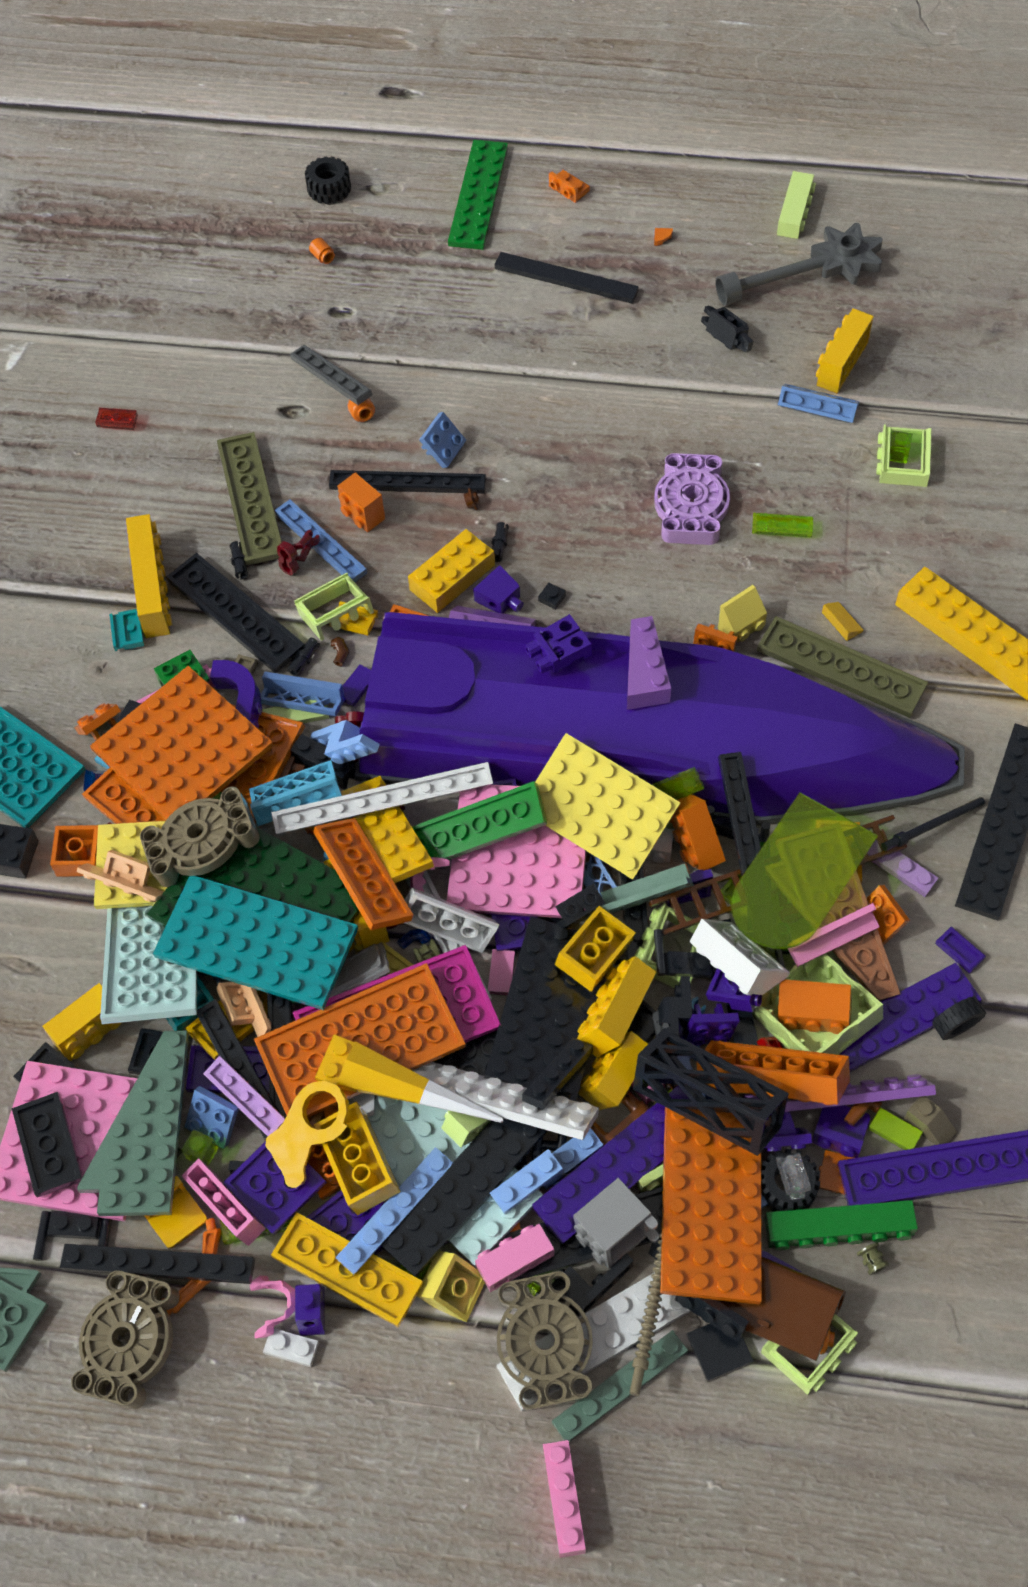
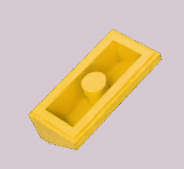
[822,602,864,641]

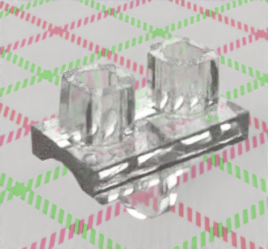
[776,1153,811,1200]

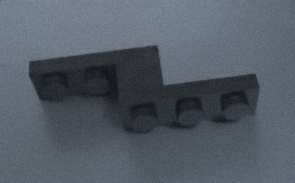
[648,1233,749,1342]
[535,1253,634,1316]

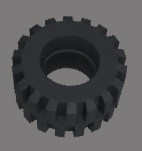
[305,156,351,204]
[761,1149,820,1212]

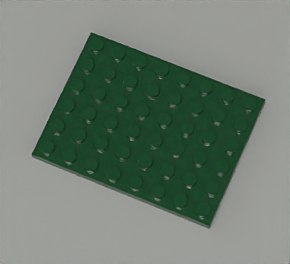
[147,827,360,1003]

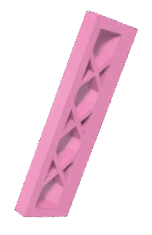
[787,903,880,967]

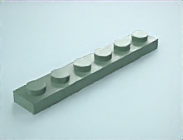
[552,1330,688,1442]

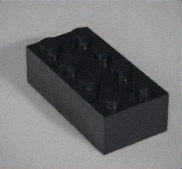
[0,824,39,879]

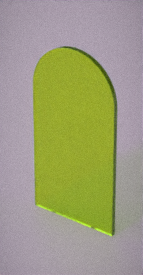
[731,793,878,949]

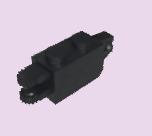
[701,305,754,352]

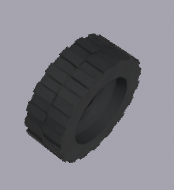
[932,996,987,1040]

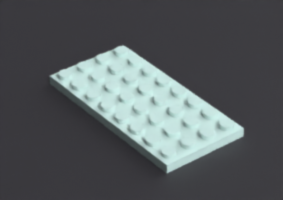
[100,906,197,1024]
[368,1096,543,1267]

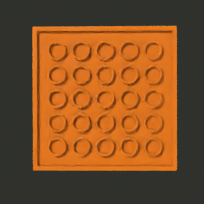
[90,666,274,820]

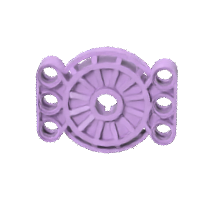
[654,453,730,545]

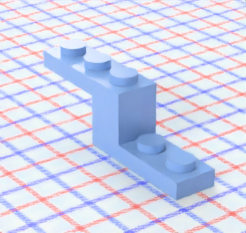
[310,720,380,764]
[490,1128,604,1214]

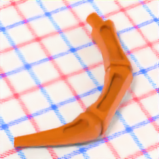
[161,1218,222,1316]

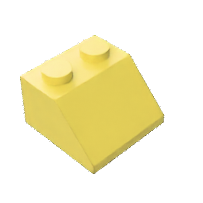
[718,585,767,643]
[417,1251,485,1322]

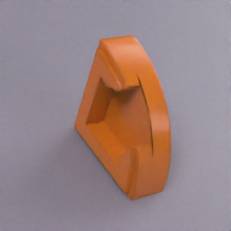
[654,228,673,246]

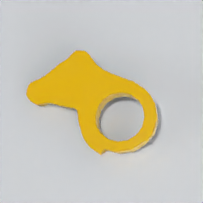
[265,1081,350,1188]

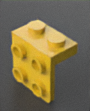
[144,1176,207,1249]

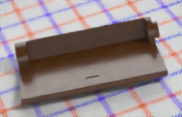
[718,1256,846,1361]

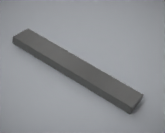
[290,345,373,405]

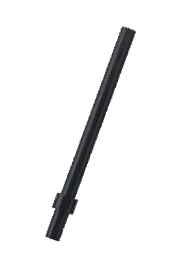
[881,797,985,851]

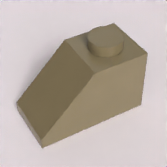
[904,1096,957,1145]

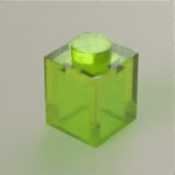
[889,431,913,464]
[181,1129,218,1166]

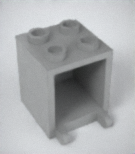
[573,1178,659,1269]

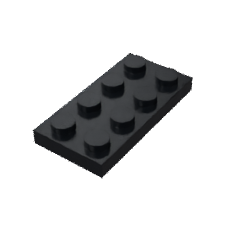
[11,1092,83,1198]

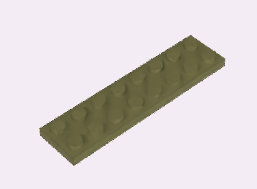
[217,432,281,566]
[757,616,928,718]

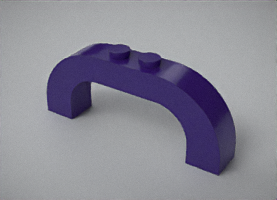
[210,660,262,729]

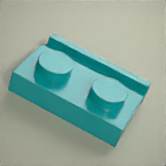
[109,609,144,652]

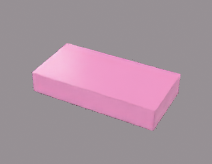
[488,949,515,995]

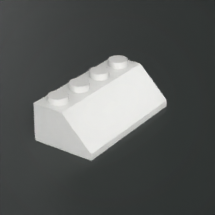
[405,888,499,953]
[690,919,790,996]

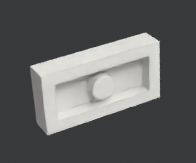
[263,1328,319,1367]

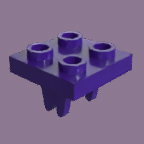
[683,1003,739,1046]
[765,1112,812,1151]

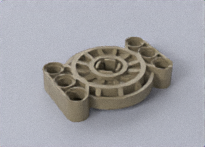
[140,787,260,887]
[71,1271,180,1409]
[496,1271,593,1411]

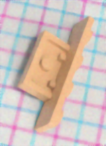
[77,850,164,902]
[216,982,271,1037]

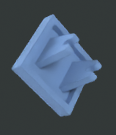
[419,412,466,468]
[184,1086,239,1149]

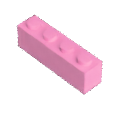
[182,1158,266,1246]
[543,1440,586,1558]

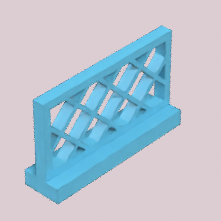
[249,760,342,826]

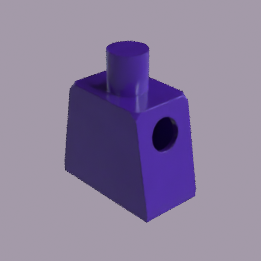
[473,565,524,613]
[295,1284,325,1336]

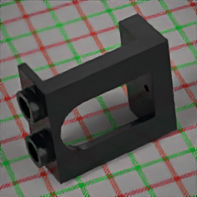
[548,883,605,928]

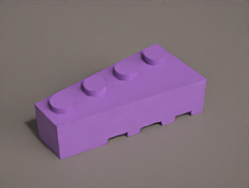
[627,616,671,710]

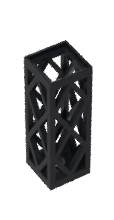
[633,1029,789,1156]

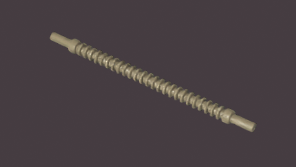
[629,1228,662,1396]

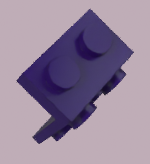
[812,1105,870,1158]

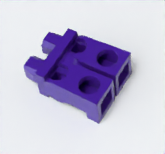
[525,614,592,674]

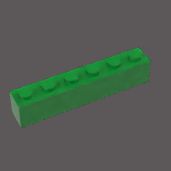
[764,1200,918,1251]

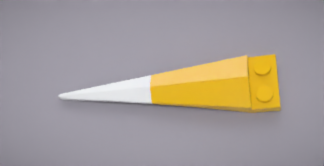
[315,1035,503,1123]

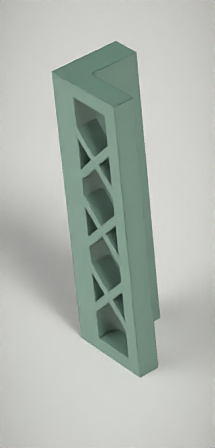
[601,863,694,914]

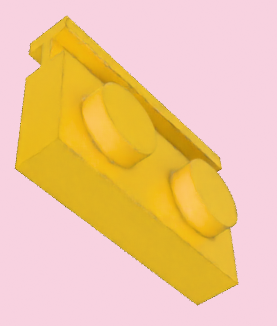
[329,601,378,636]

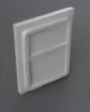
[329,942,390,998]

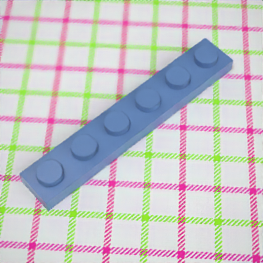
[275,499,367,582]

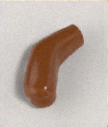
[844,1101,882,1127]

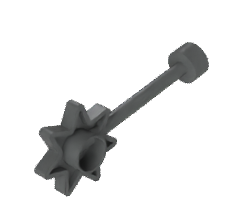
[715,223,883,306]

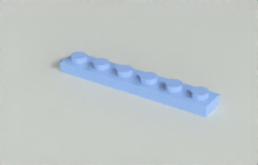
[336,1147,453,1275]

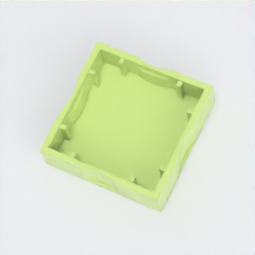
[752,954,883,1055]

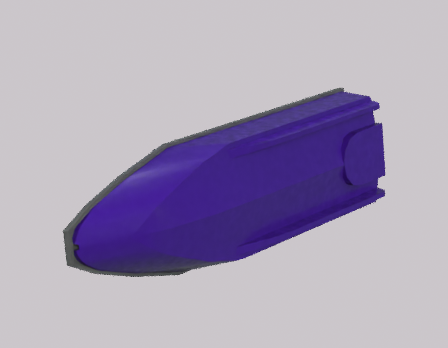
[354,612,965,824]

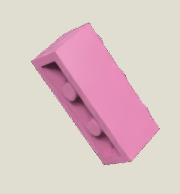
[475,1224,555,1293]

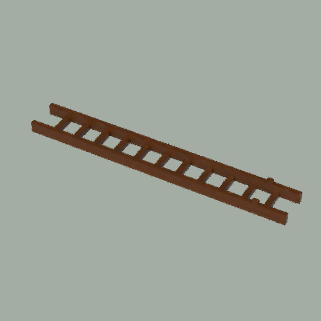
[649,815,907,936]

